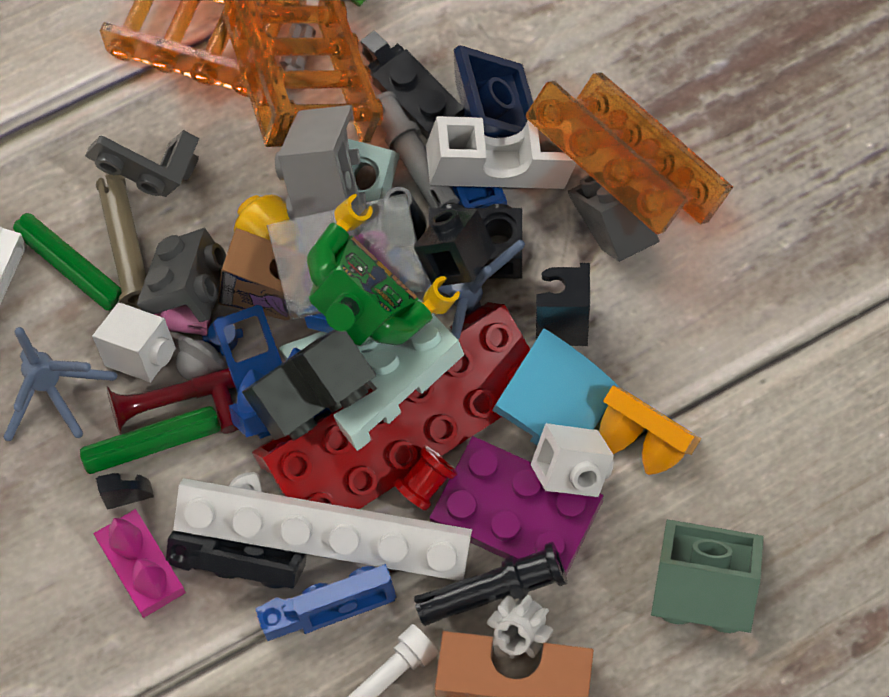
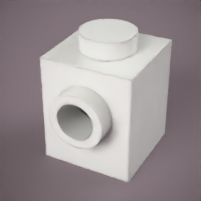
[92,302,176,383]
[531,423,614,497]

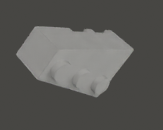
[275,105,371,256]

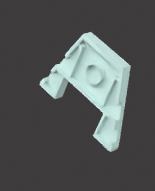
[279,299,464,451]

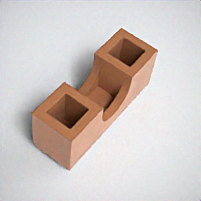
[435,631,594,697]

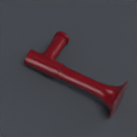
[107,368,239,435]

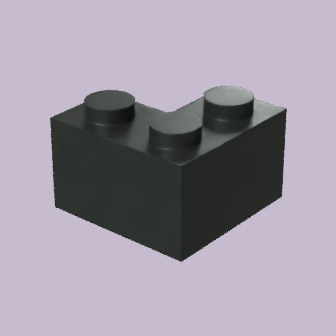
[242,330,377,441]

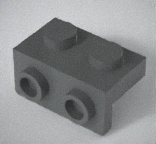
[137,228,226,322]

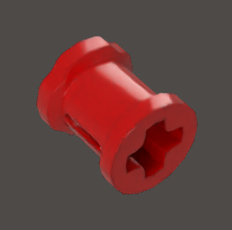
[393,446,458,511]

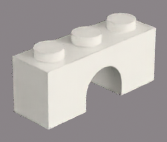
[426,116,578,189]

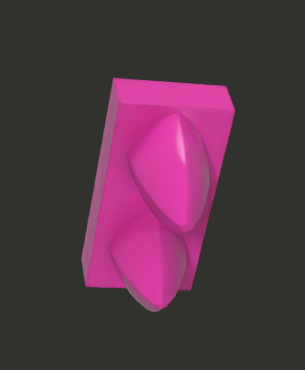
[93,509,186,618]

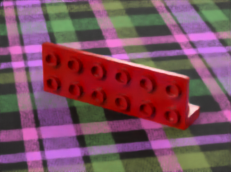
[251,302,530,509]

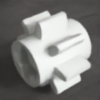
[487,594,553,659]

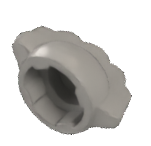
[176,335,228,381]

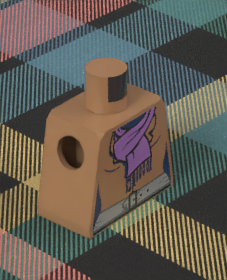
[218,228,312,320]

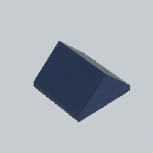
[453,45,538,138]

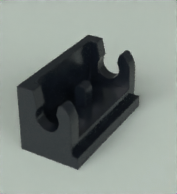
[536,263,590,346]

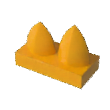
[599,385,702,475]

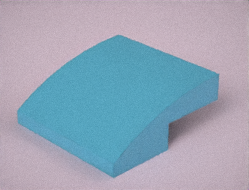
[492,328,619,445]

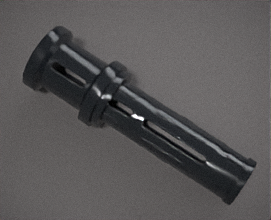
[414,542,567,626]

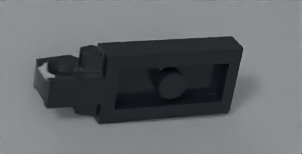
[360,31,464,140]
[166,530,307,589]

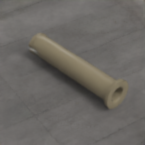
[96,174,147,308]

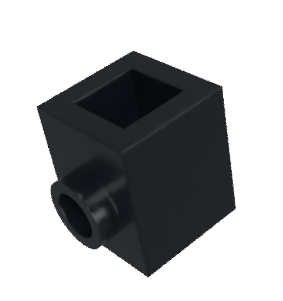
[414,209,496,286]

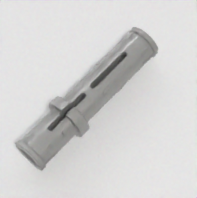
[369,91,460,208]

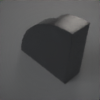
[96,473,154,510]

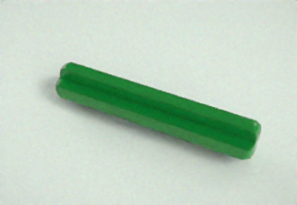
[13,213,122,311]
[80,406,220,474]

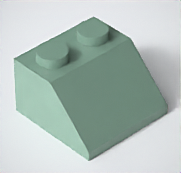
[651,519,764,633]

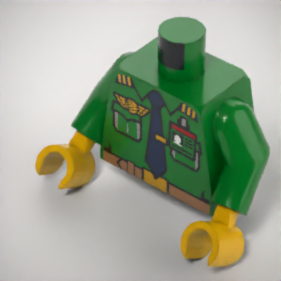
[306,194,460,346]

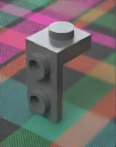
[85,130,199,198]

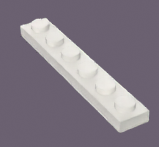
[173,478,472,581]

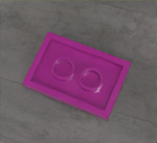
[429,436,604,575]

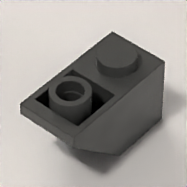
[568,172,660,262]

